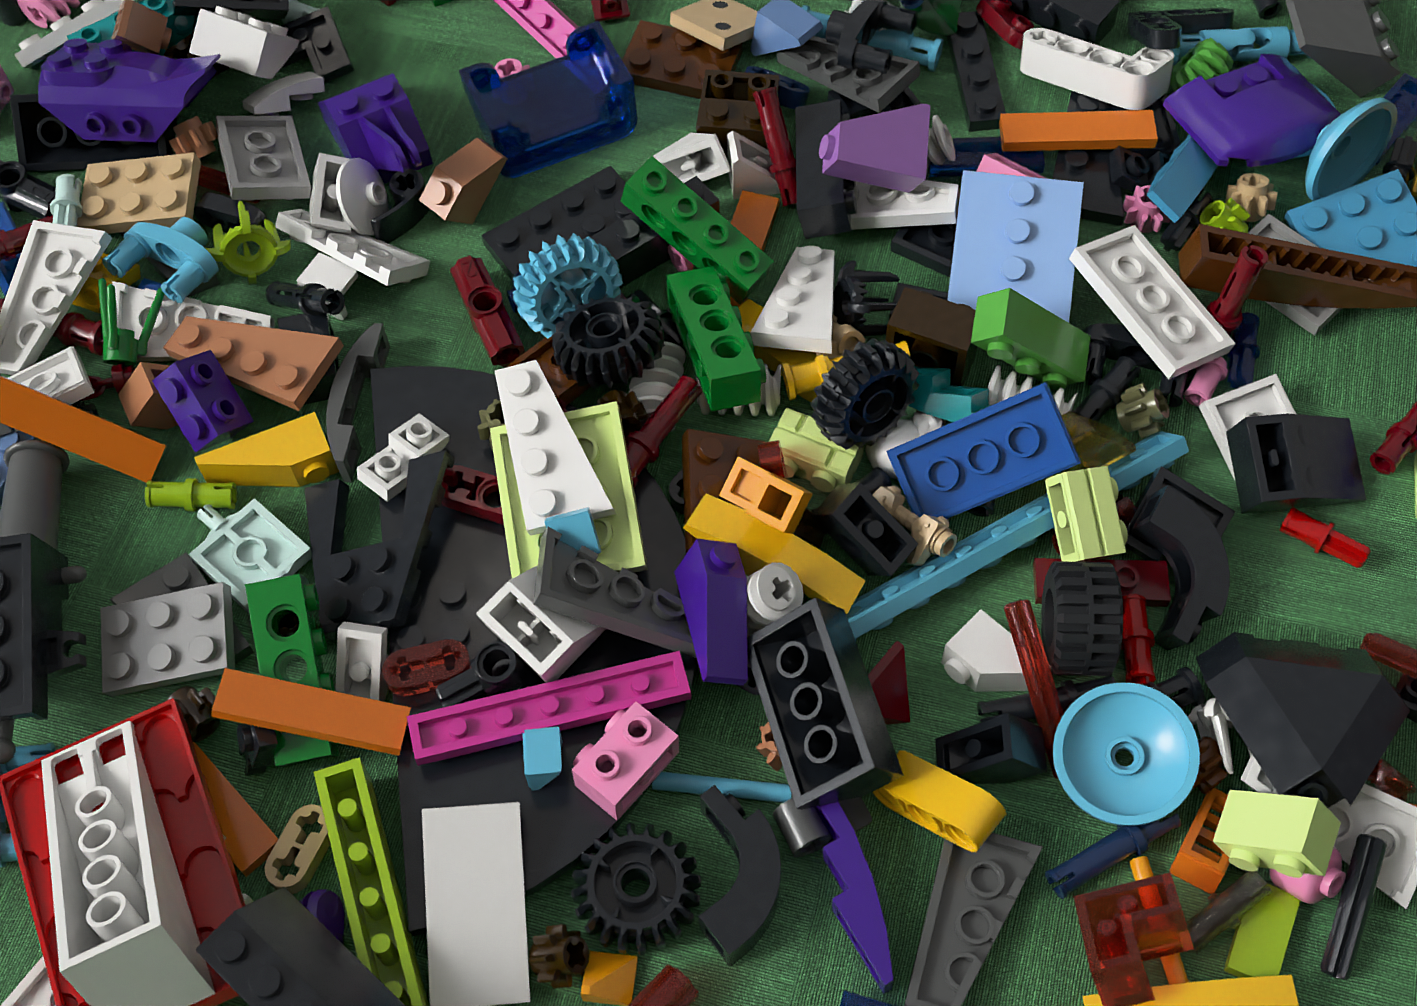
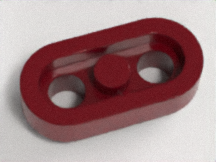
[976,0,1034,50]

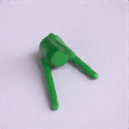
[98,278,165,366]

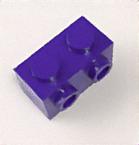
[152,350,254,453]

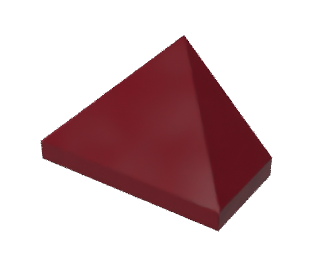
[868,641,910,725]

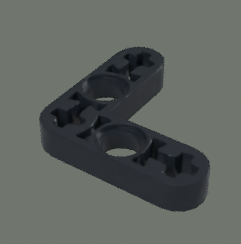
[1128,8,1234,49]

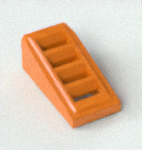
[1170,788,1230,894]

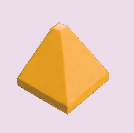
[580,951,638,1006]

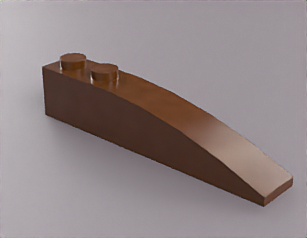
[1178,224,1417,309]

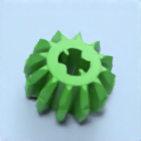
[1170,38,1234,92]

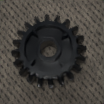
[552,293,665,389]
[810,338,920,450]
[571,822,701,955]

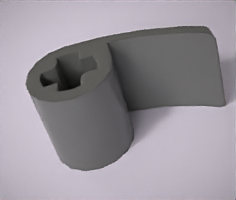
[772,797,872,858]

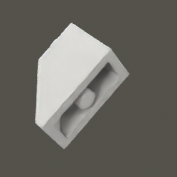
[309,153,351,233]
[941,609,1051,692]

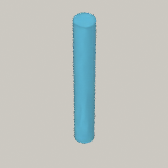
[652,772,792,803]

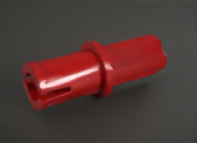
[1279,507,1371,568]

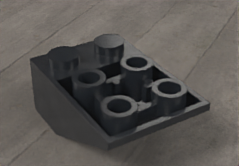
[1226,413,1367,514]

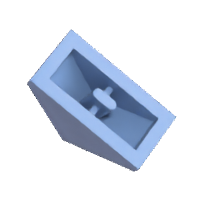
[751,0,824,56]

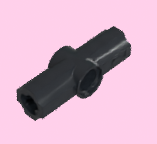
[0,160,56,219]

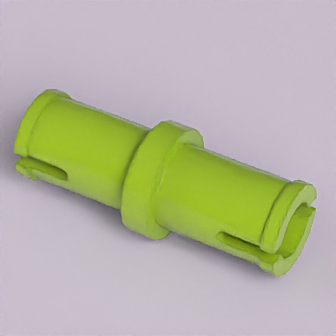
[145,478,237,512]

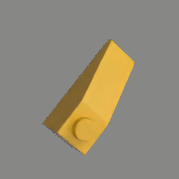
[194,412,339,487]

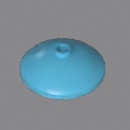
[1305,98,1397,201]
[1053,682,1200,826]

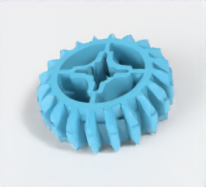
[513,233,623,339]

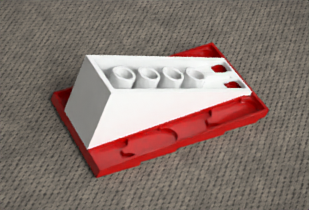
[0,698,246,1006]

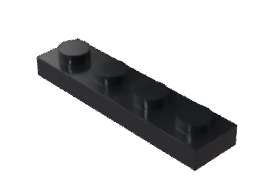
[947,11,1006,132]

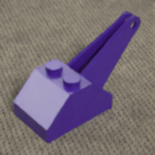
[318,73,433,184]

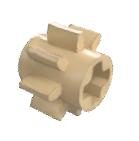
[1225,173,1278,222]

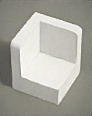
[296,252,358,321]

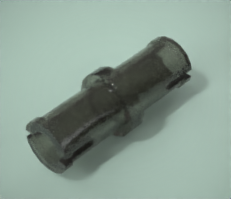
[1175,871,1272,955]

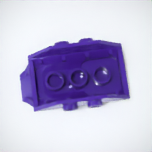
[38,38,221,142]

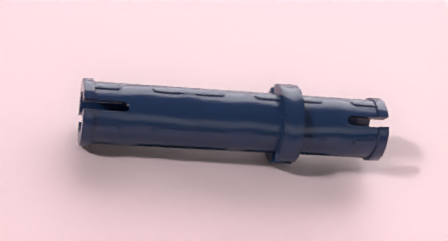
[1045,813,1181,899]

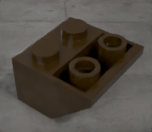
[696,69,780,159]

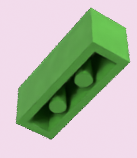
[971,288,1090,390]

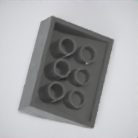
[1285,0,1401,98]

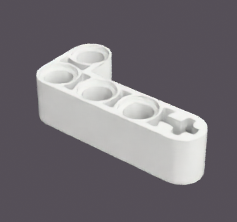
[1020,28,1174,110]

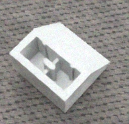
[189,5,299,79]
[476,565,606,683]

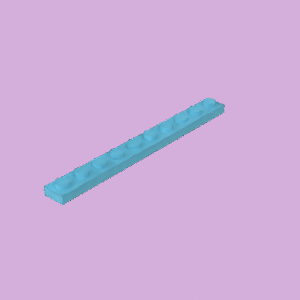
[846,431,1189,641]

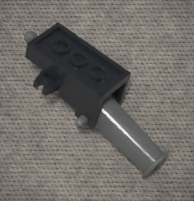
[0,440,87,764]

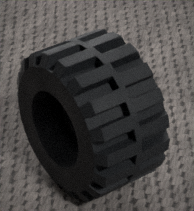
[1041,561,1123,676]

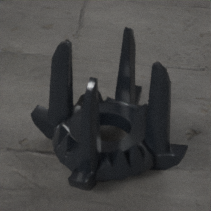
[833,260,900,336]

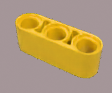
[872,750,1006,853]

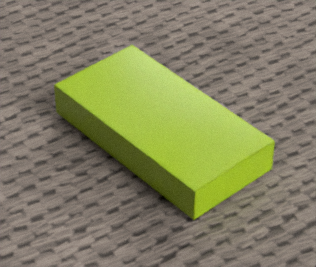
[1223,878,1300,978]

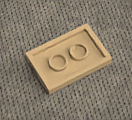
[77,152,201,234]

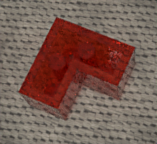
[1073,872,1194,1006]

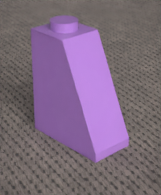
[819,103,931,193]

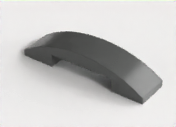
[326,323,390,483]

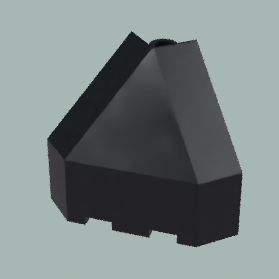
[1196,632,1410,808]

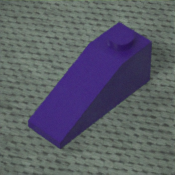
[674,538,748,685]

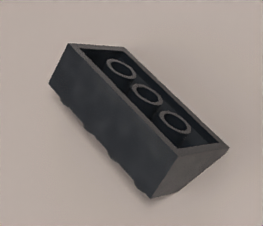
[9,93,177,171]
[747,597,904,810]
[195,887,405,1006]

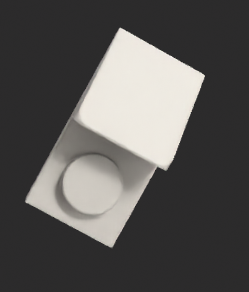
[335,622,391,702]

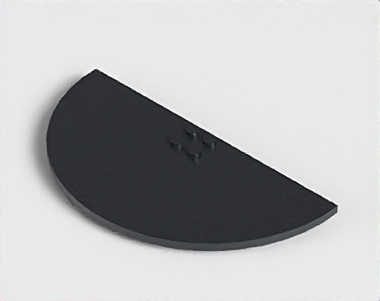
[370,366,698,936]

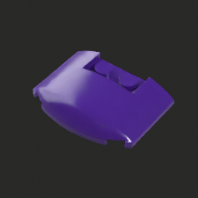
[1163,54,1341,167]

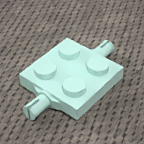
[188,498,312,614]

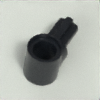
[436,642,526,707]

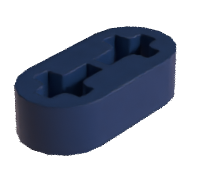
[745,66,810,109]

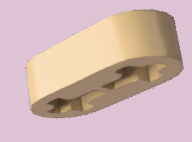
[265,804,330,894]

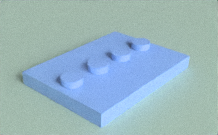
[947,170,1084,323]

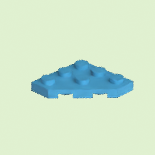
[1284,169,1417,267]

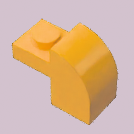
[719,457,813,534]

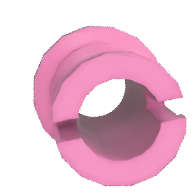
[1184,357,1228,407]

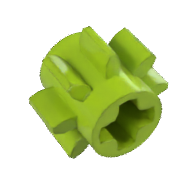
[1200,198,1250,233]

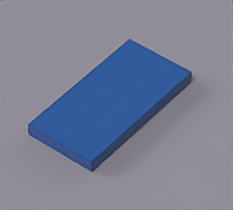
[886,382,1082,519]

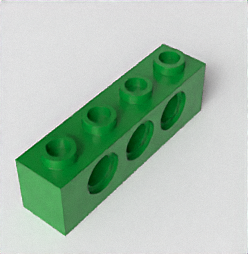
[620,156,774,305]
[667,266,767,411]
[245,573,341,767]

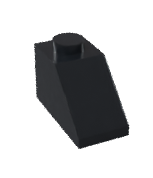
[935,713,1047,784]

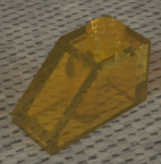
[1051,411,1136,477]

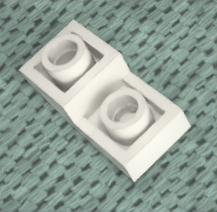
[243,72,325,116]
[357,413,450,502]

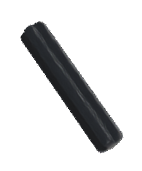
[1320,834,1387,980]

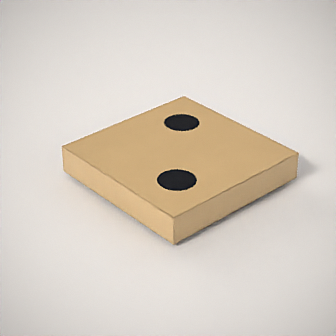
[670,0,757,51]

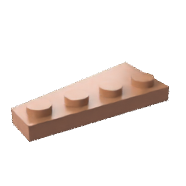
[163,316,344,411]

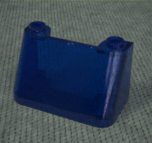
[459,21,638,178]

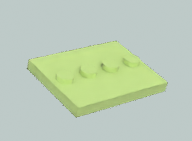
[490,401,648,578]

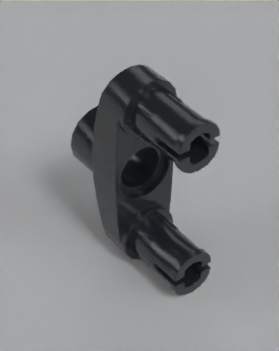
[826,0,918,74]
[1080,323,1194,407]

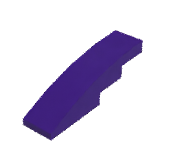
[816,802,893,995]

